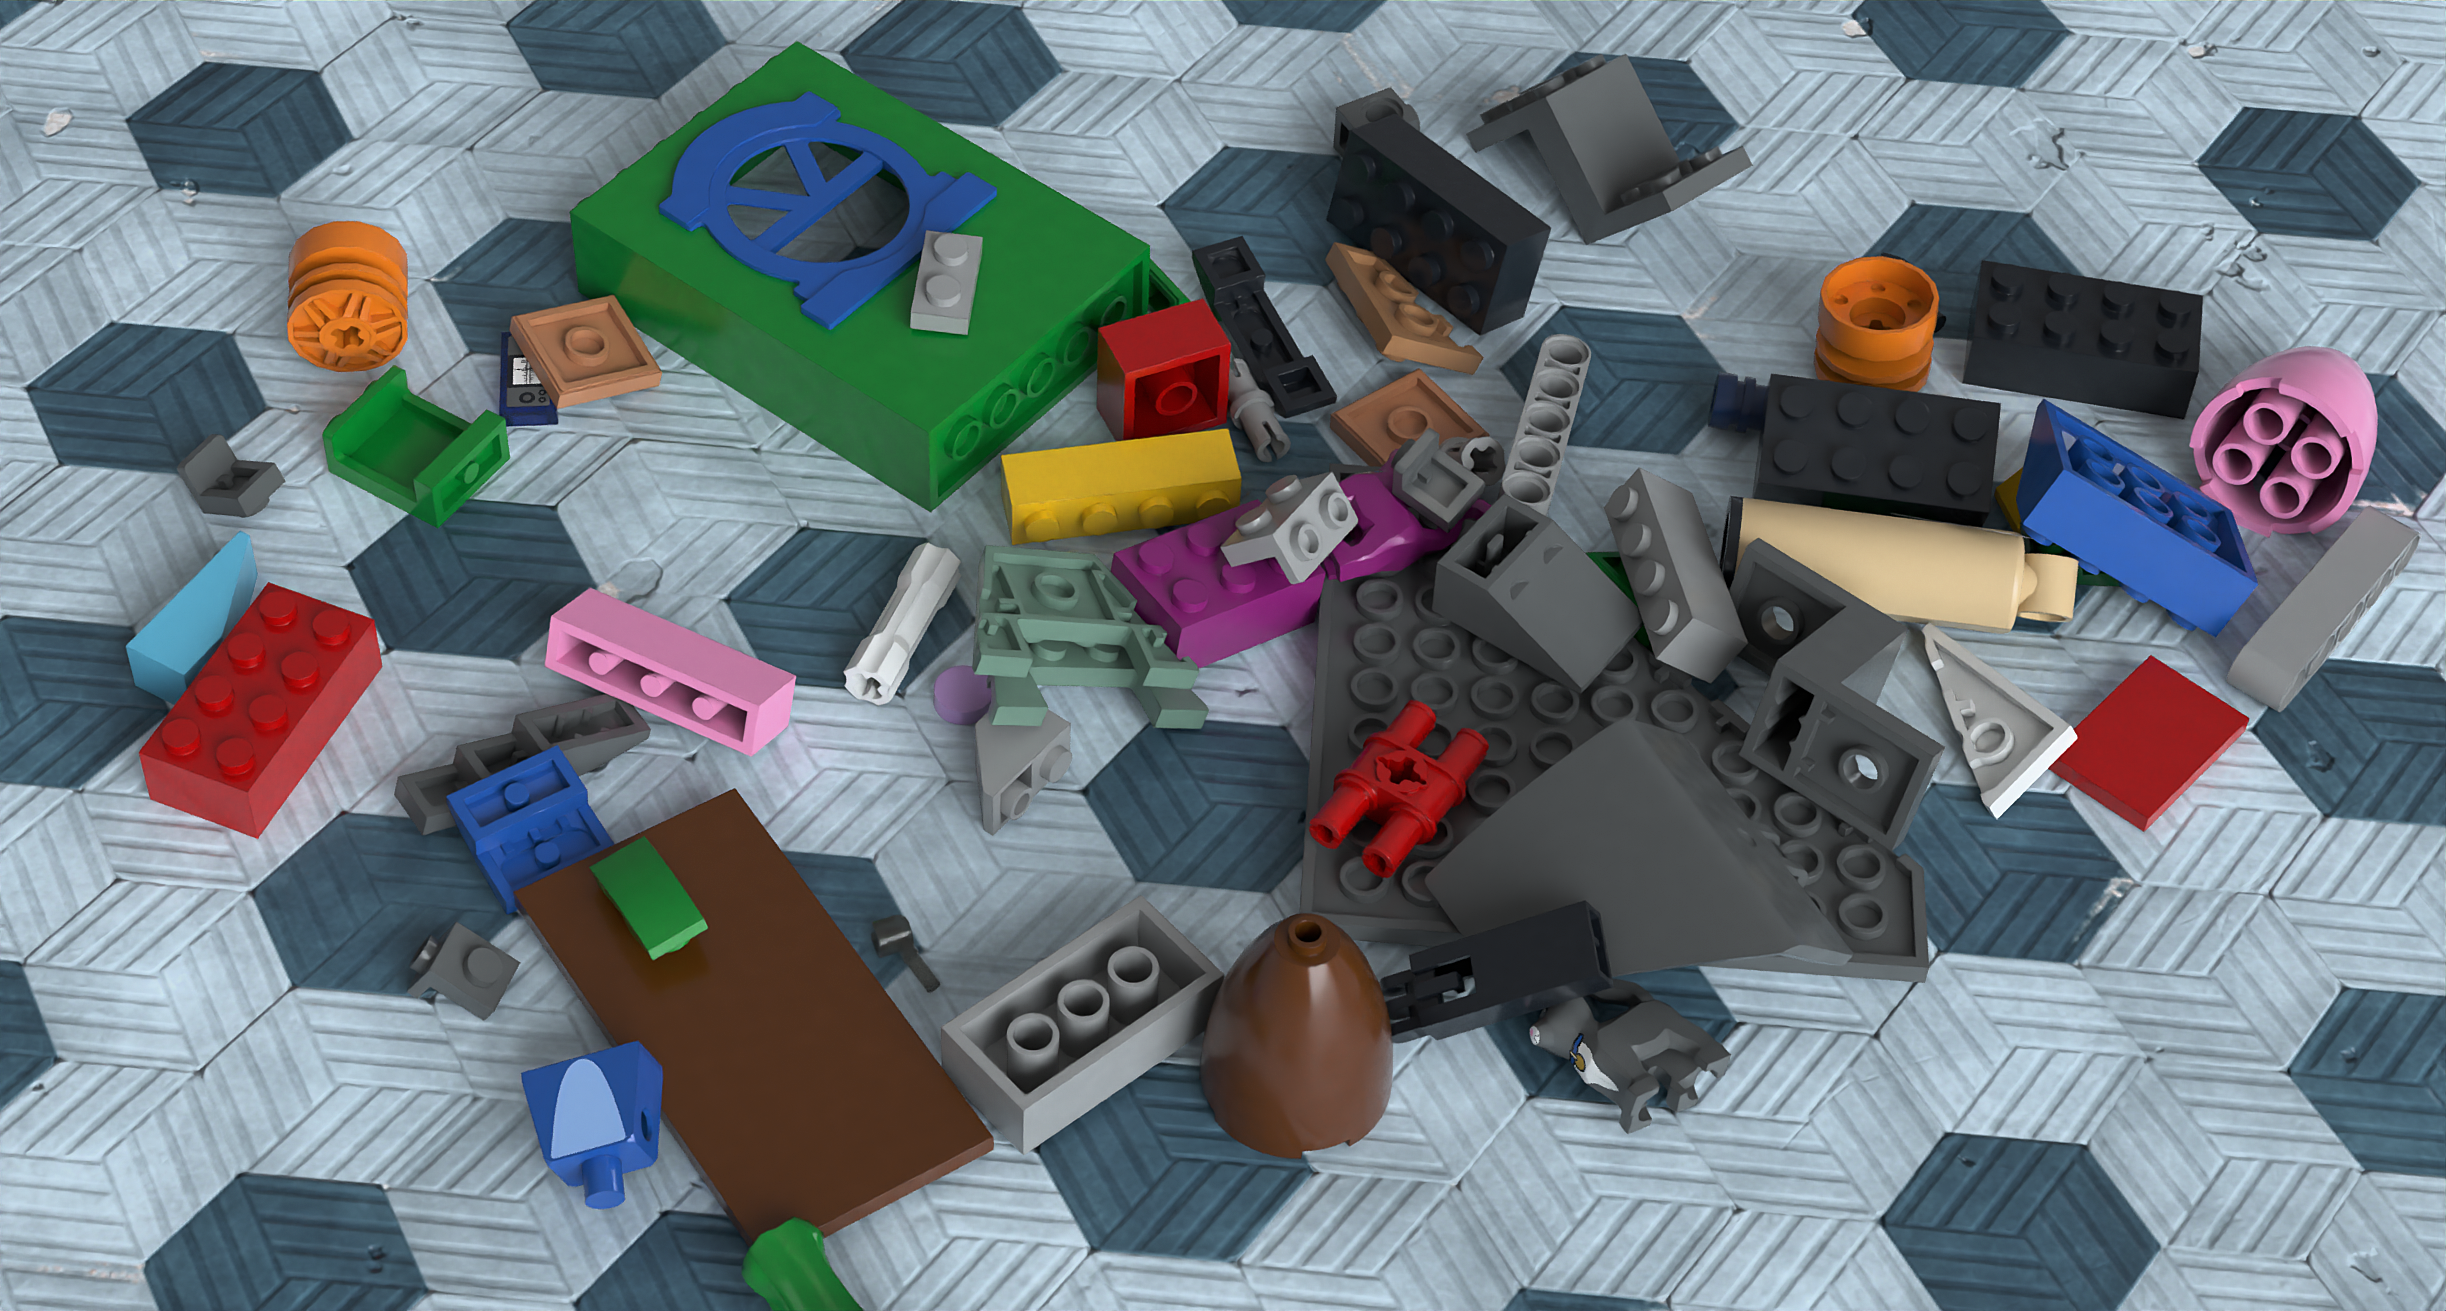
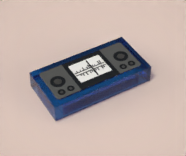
[499,332,559,427]

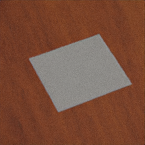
[1891,513,2054,543]

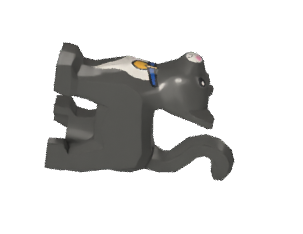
[1529,979,1731,1134]

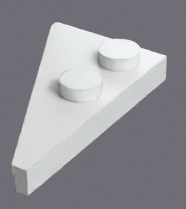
[1921,622,2078,819]

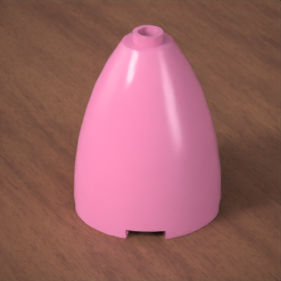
[2190,346,2378,538]

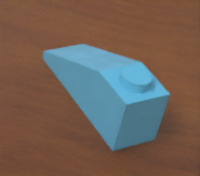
[126,531,258,705]

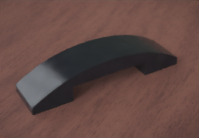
[1192,236,1337,419]

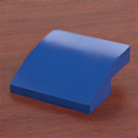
[446,745,614,915]

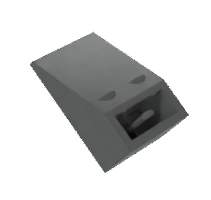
[1432,493,1644,694]

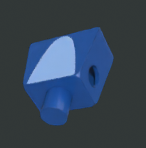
[521,1040,663,1209]

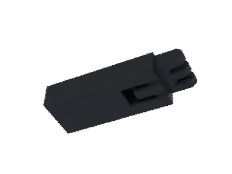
[1380,900,1614,1043]

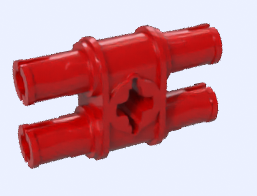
[1309,700,1489,878]

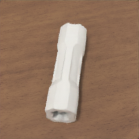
[844,542,961,706]

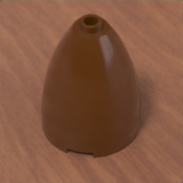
[1199,913,1393,1159]

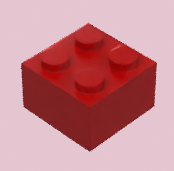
[1096,298,1231,442]

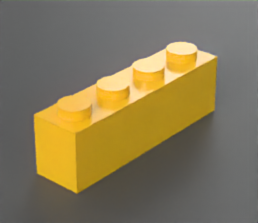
[1001,428,1242,545]

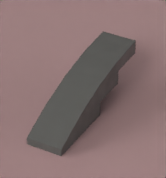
[394,694,651,835]

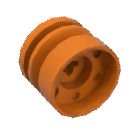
[287,221,408,372]
[1813,256,1940,392]

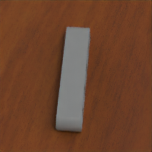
[1497,334,1591,516]
[2226,506,2421,712]

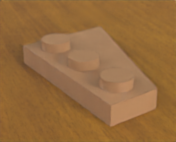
[1325,242,1484,375]

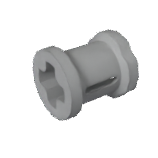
[1438,437,1506,486]

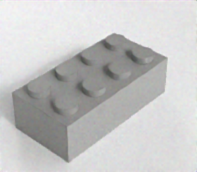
[941,895,1224,1156]

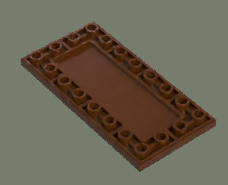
[513,788,994,1247]

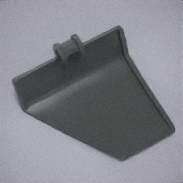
[1425,719,1854,977]

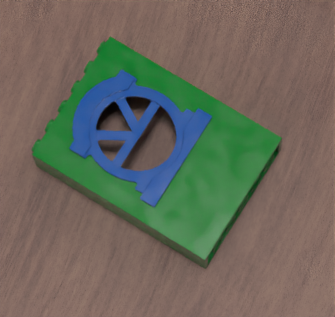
[570,41,1150,513]

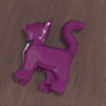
[1320,449,1491,582]

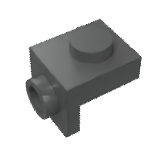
[1391,428,1485,533]
[177,434,285,518]
[406,921,521,1021]

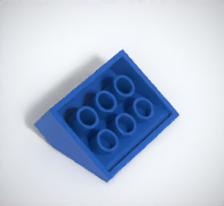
[2016,399,2258,638]

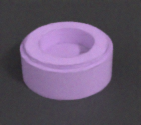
[933,665,992,725]

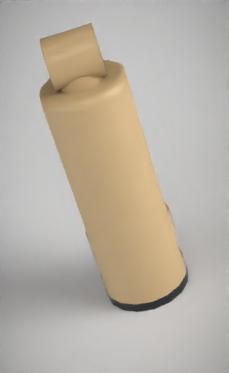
[1719,496,2079,634]

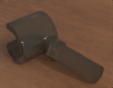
[871,915,941,993]

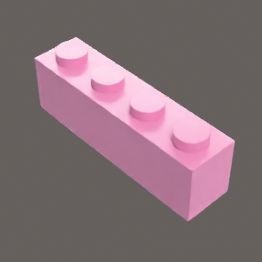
[545,588,796,757]

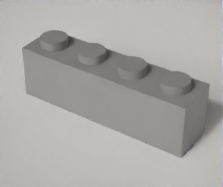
[1604,467,1748,683]

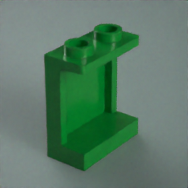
[322,365,510,528]

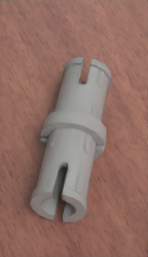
[1228,359,1291,462]

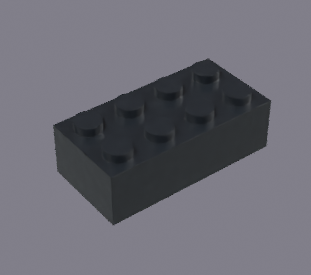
[1326,114,1551,336]
[1962,260,2203,419]
[1752,373,2001,528]

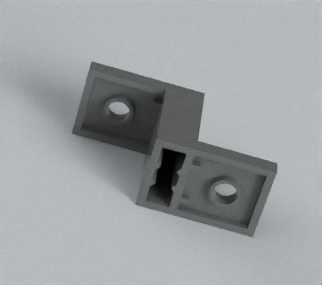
[1466,53,1753,245]
[1729,538,1945,851]

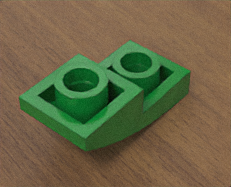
[589,836,708,960]

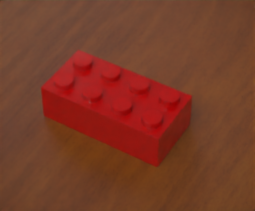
[138,582,383,839]

